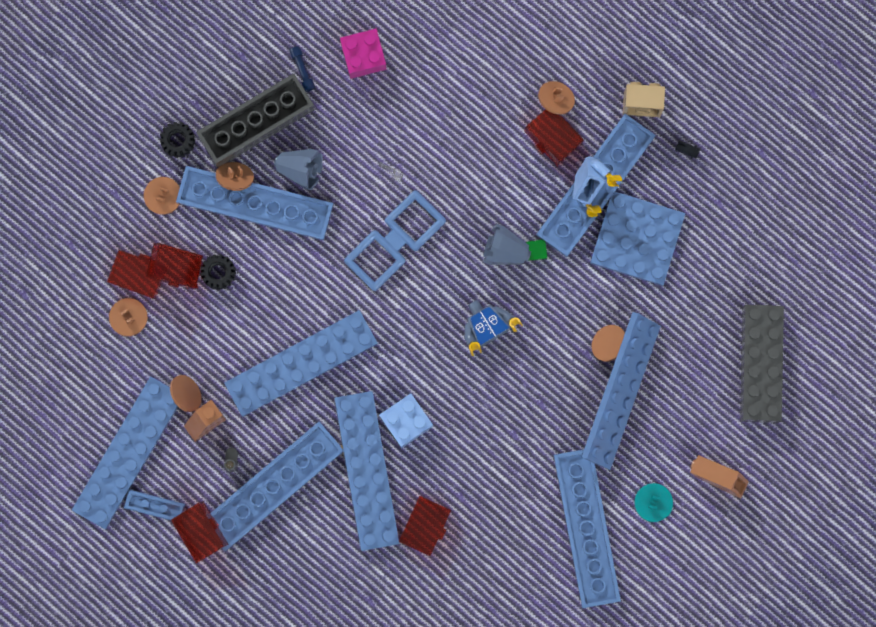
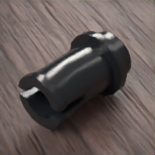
[675,140,701,159]

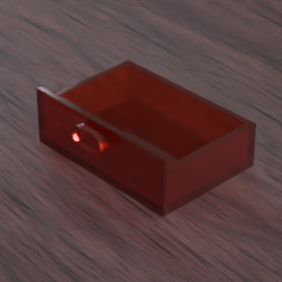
[524,109,584,167]
[146,243,203,289]
[107,250,168,299]
[399,496,451,556]
[171,501,229,563]

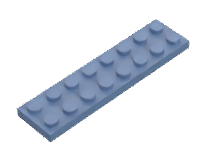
[536,114,656,257]
[176,166,334,241]
[224,310,378,417]
[582,312,661,470]
[72,376,178,530]
[334,391,399,551]
[201,422,343,552]
[553,449,621,608]

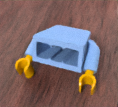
[572,157,622,217]

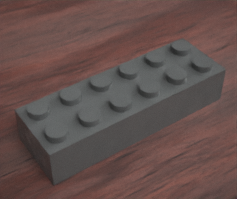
[196,73,315,168]
[740,304,784,423]

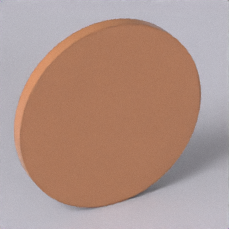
[538,81,575,114]
[215,162,254,191]
[144,177,180,215]
[109,298,148,336]
[592,325,625,362]
[170,375,201,412]

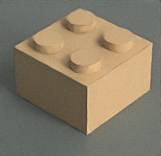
[622,82,665,117]

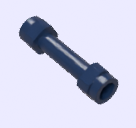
[289,46,316,92]

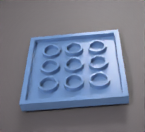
[590,192,685,286]

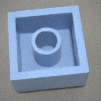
[379,393,433,449]

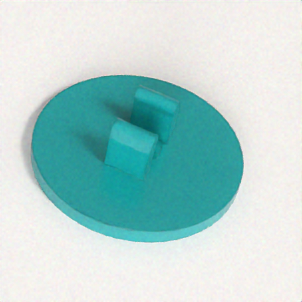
[634,483,673,522]

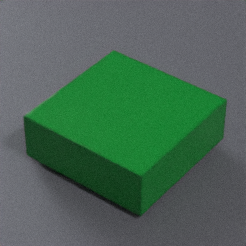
[526,240,547,261]

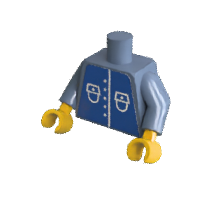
[464,300,523,356]

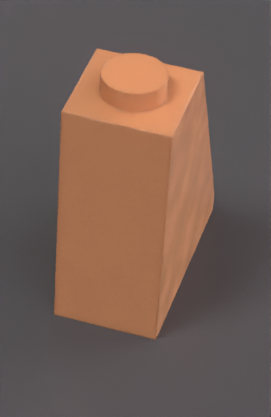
[184,400,227,442]
[690,455,749,499]

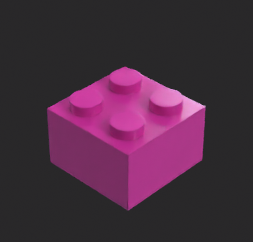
[340,28,386,79]

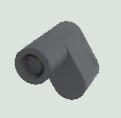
[224,447,238,473]

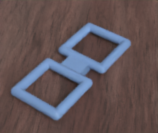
[344,190,446,291]

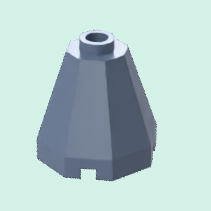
[274,149,323,191]
[483,224,531,265]

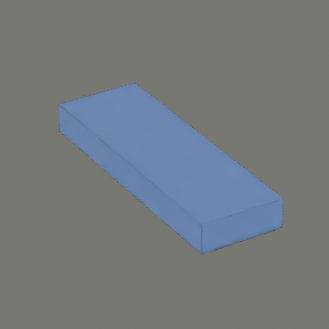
[124,490,186,523]

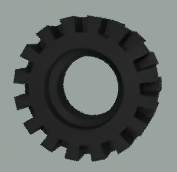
[160,122,195,158]
[200,254,236,290]

